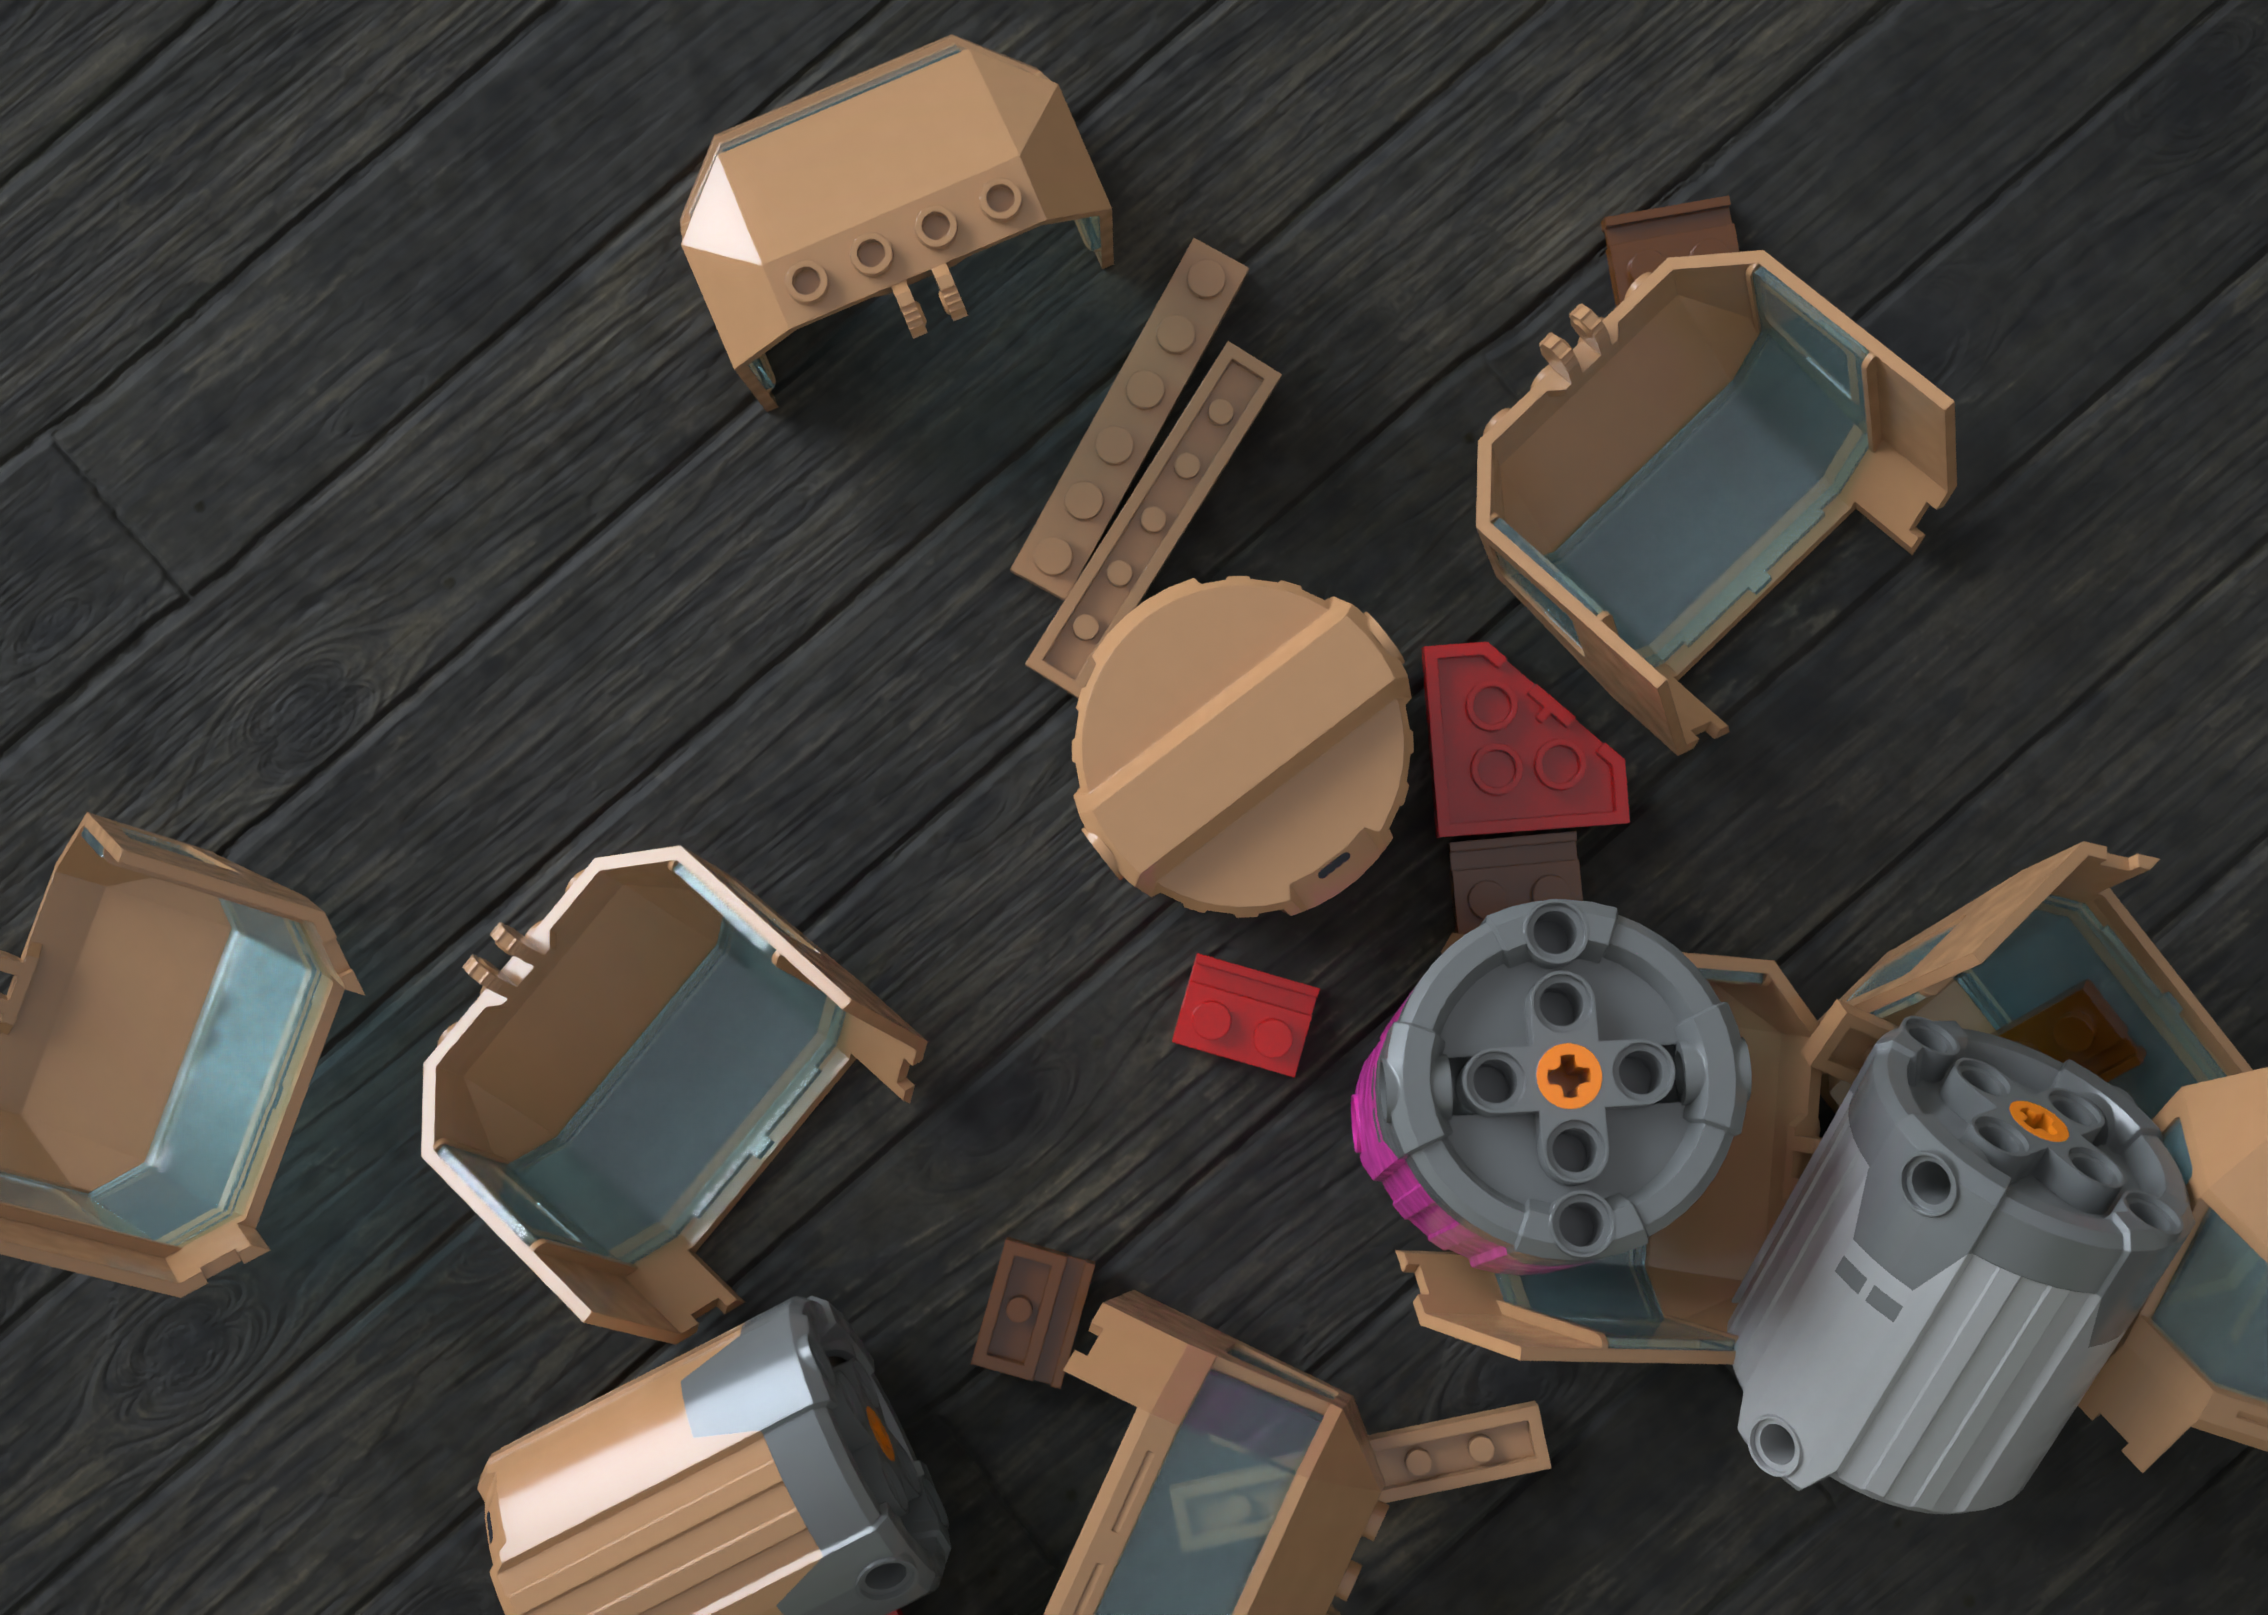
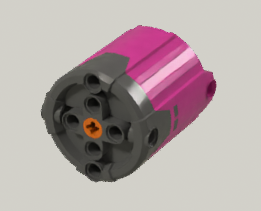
[1351,899,1752,1275]

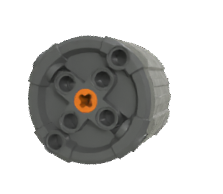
[1727,1016,2196,1514]

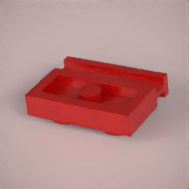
[1172,953,1320,1078]

